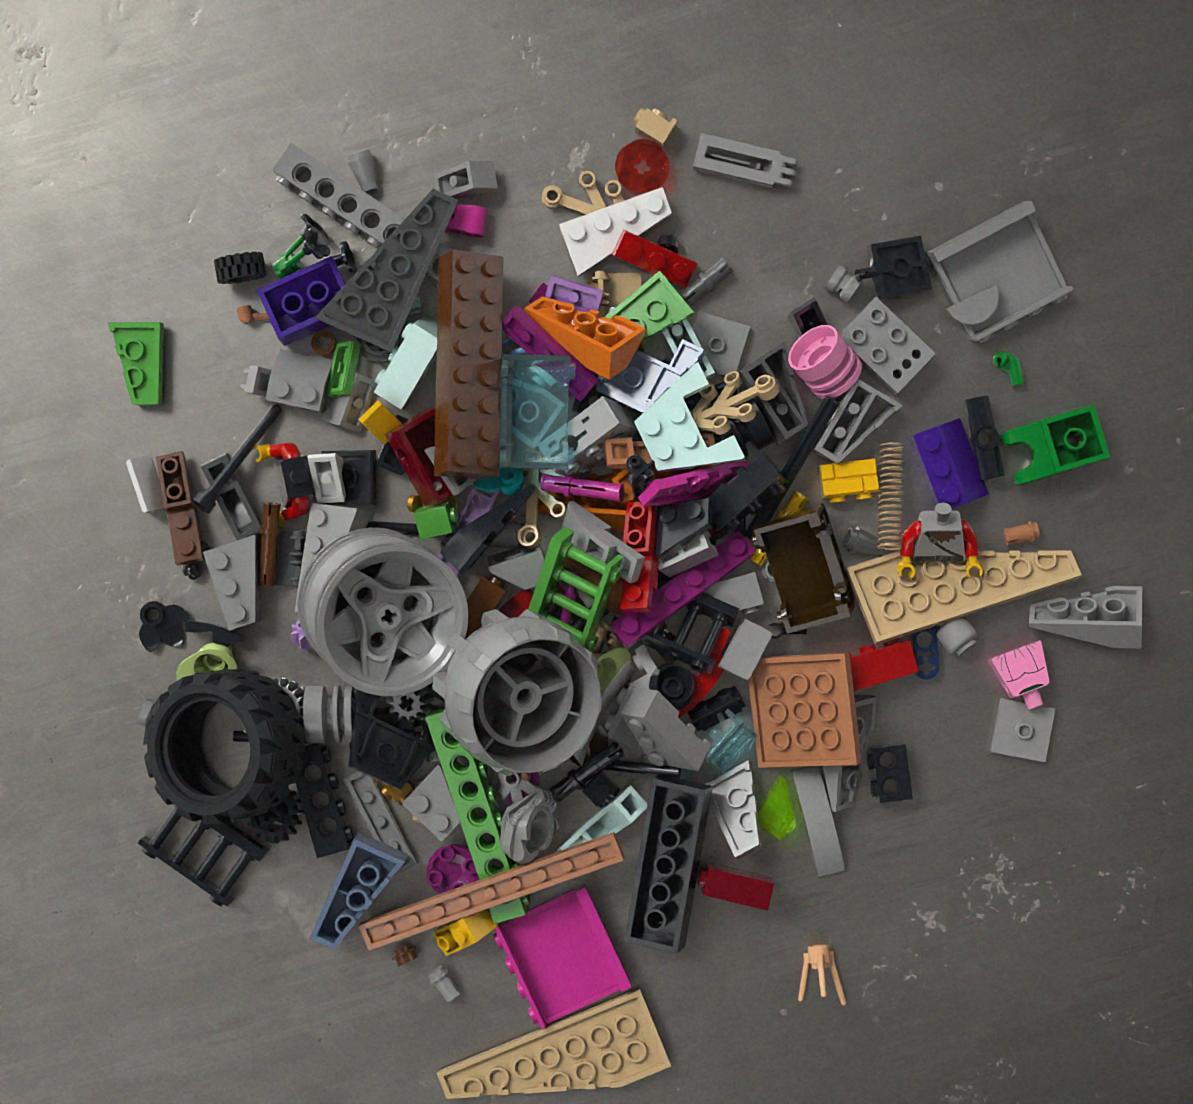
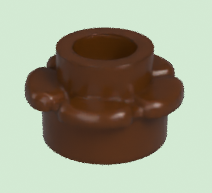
[391,943,418,967]

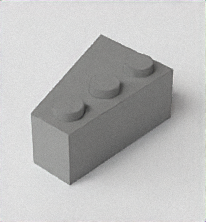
[812,379,902,463]
[621,687,712,771]

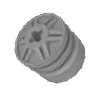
[303,685,356,744]

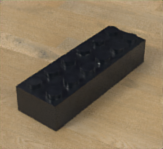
[624,776,713,953]

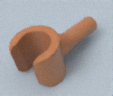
[237,305,270,323]

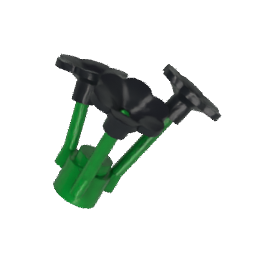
[273,213,357,279]

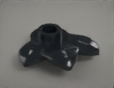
[139,601,189,652]

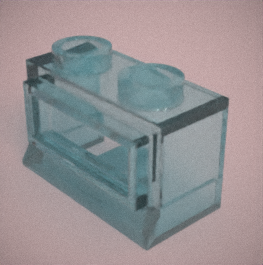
[704,709,758,776]

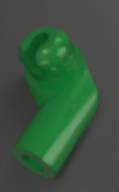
[993,351,1025,386]

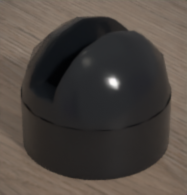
[657,234,679,253]

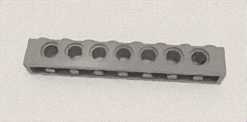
[273,143,451,289]

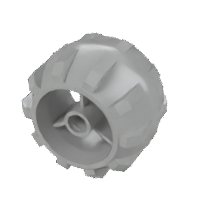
[432,609,604,776]

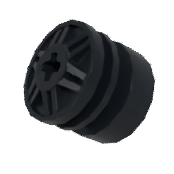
[709,399,774,463]

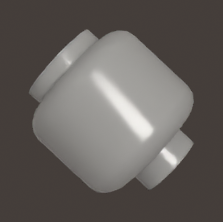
[936,617,977,656]

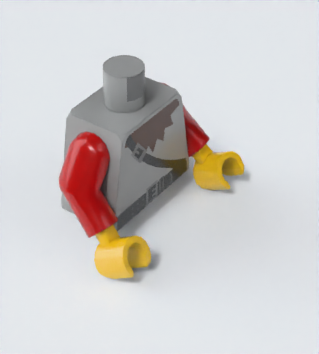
[896,503,983,578]

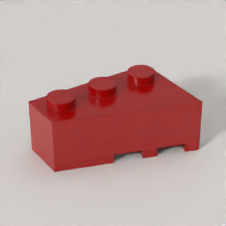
[847,638,919,691]

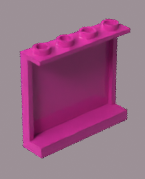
[493,884,632,1029]

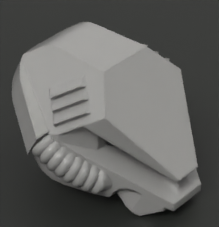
[500,790,557,864]

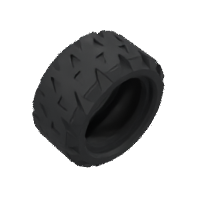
[143,669,305,825]

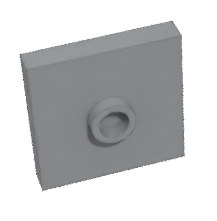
[693,311,750,377]
[990,698,1055,762]

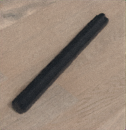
[745,396,839,540]

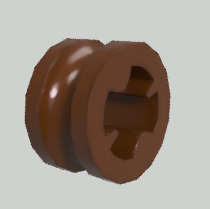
[311,330,337,356]

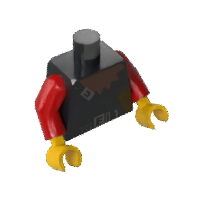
[253,443,315,527]

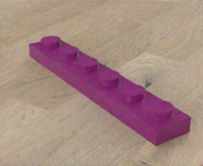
[609,531,756,649]

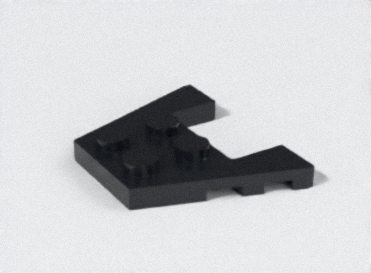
[348,689,436,790]

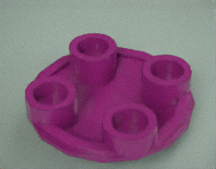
[427,844,479,894]

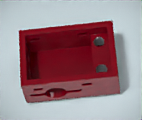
[385,406,452,506]

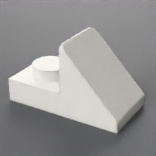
[308,453,346,503]
[628,644,657,689]

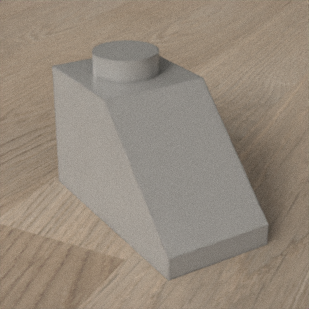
[433,161,498,199]
[704,572,764,615]

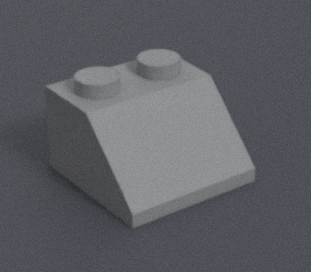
[265,349,333,413]

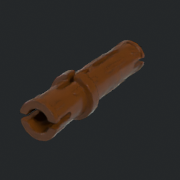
[258,502,282,586]

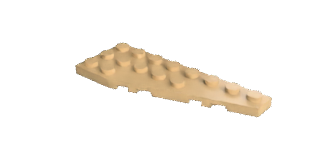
[846,550,1082,645]
[436,988,671,1099]

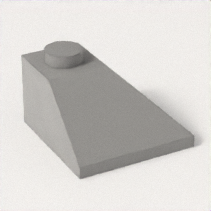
[487,544,545,591]

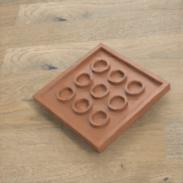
[748,652,862,768]

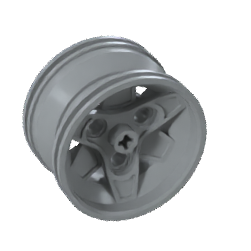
[297,528,468,696]

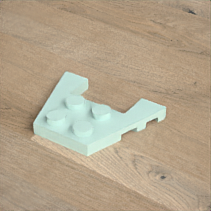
[634,362,746,473]

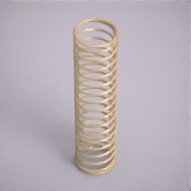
[877,442,905,550]

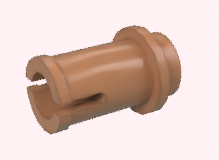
[1003,521,1040,546]

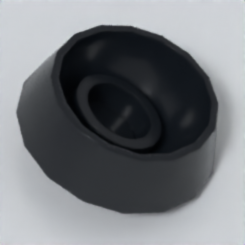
[649,663,696,710]

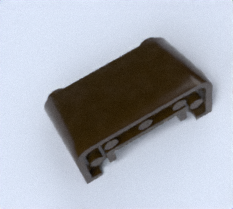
[752,503,855,634]

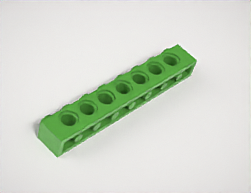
[425,706,531,924]

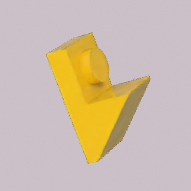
[358,400,402,444]

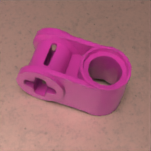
[445,204,488,238]

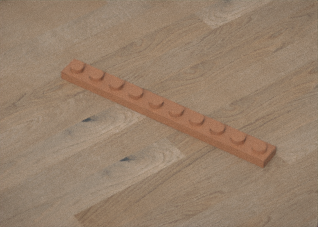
[358,832,625,951]

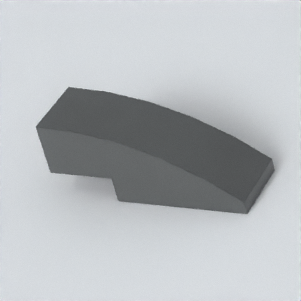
[201,452,261,541]

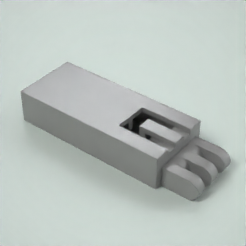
[693,133,798,188]

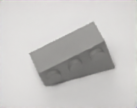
[203,535,260,631]

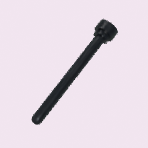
[192,404,282,514]

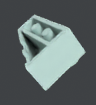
[374,315,438,410]

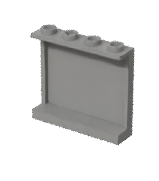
[927,201,1074,343]

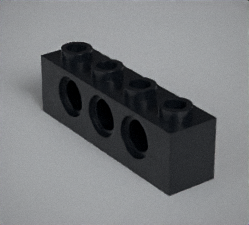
[296,743,354,858]

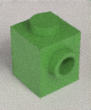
[413,500,459,540]

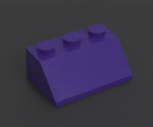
[257,256,346,346]
[908,418,989,509]

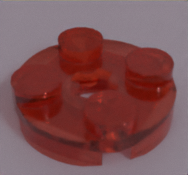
[615,139,670,195]

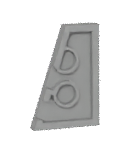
[706,760,762,860]

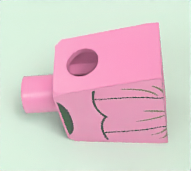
[988,641,1050,710]

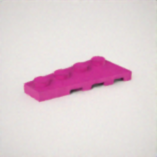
[638,460,749,506]

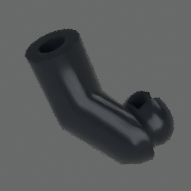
[182,539,211,580]

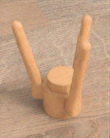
[798,945,846,1006]

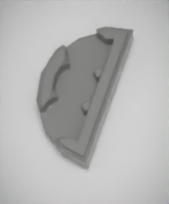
[946,285,999,325]

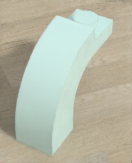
[556,785,647,852]

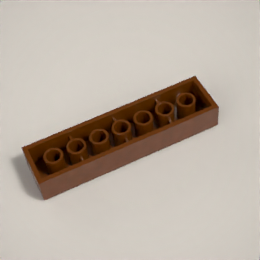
[434,249,504,480]

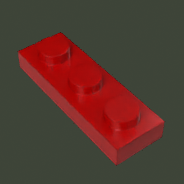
[612,229,698,288]

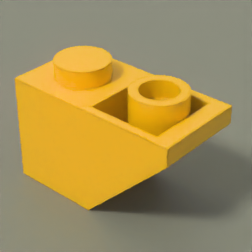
[432,909,498,956]

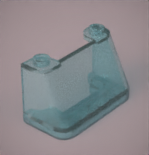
[499,354,575,470]

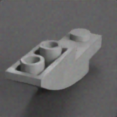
[562,500,645,583]

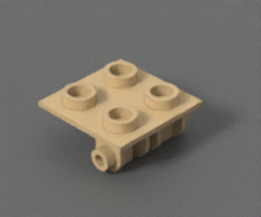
[587,271,642,317]

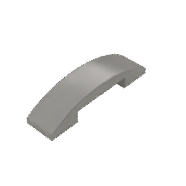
[791,766,845,877]

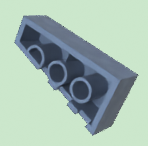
[309,832,408,950]

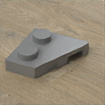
[402,764,460,842]

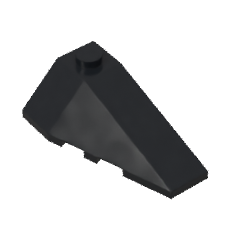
[440,484,537,575]

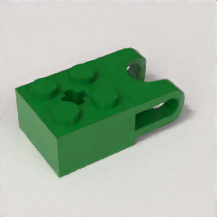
[1000,404,1110,486]

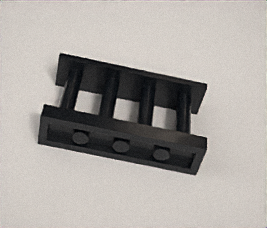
[611,573,740,674]
[138,804,270,907]

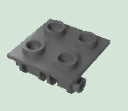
[259,531,307,586]

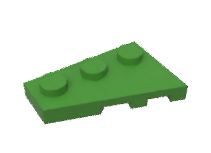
[108,322,164,405]

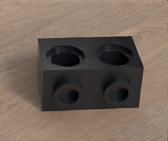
[866,742,913,803]

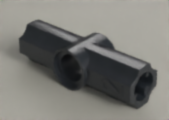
[964,395,1005,481]

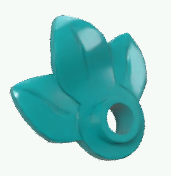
[473,459,525,495]

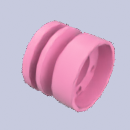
[788,325,862,399]

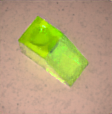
[758,774,796,840]

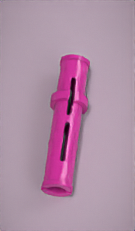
[540,474,625,502]

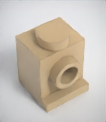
[633,108,677,149]

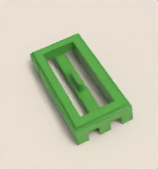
[326,341,361,398]

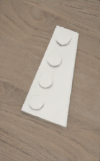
[559,187,672,277]

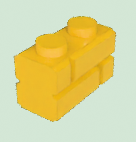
[818,459,879,503]

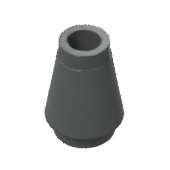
[843,527,886,557]

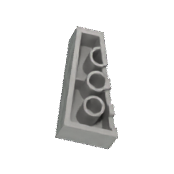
[294,503,375,616]

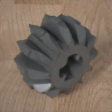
[386,685,435,723]

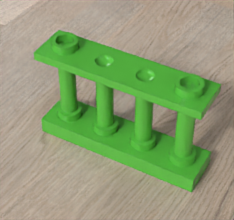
[528,527,623,652]

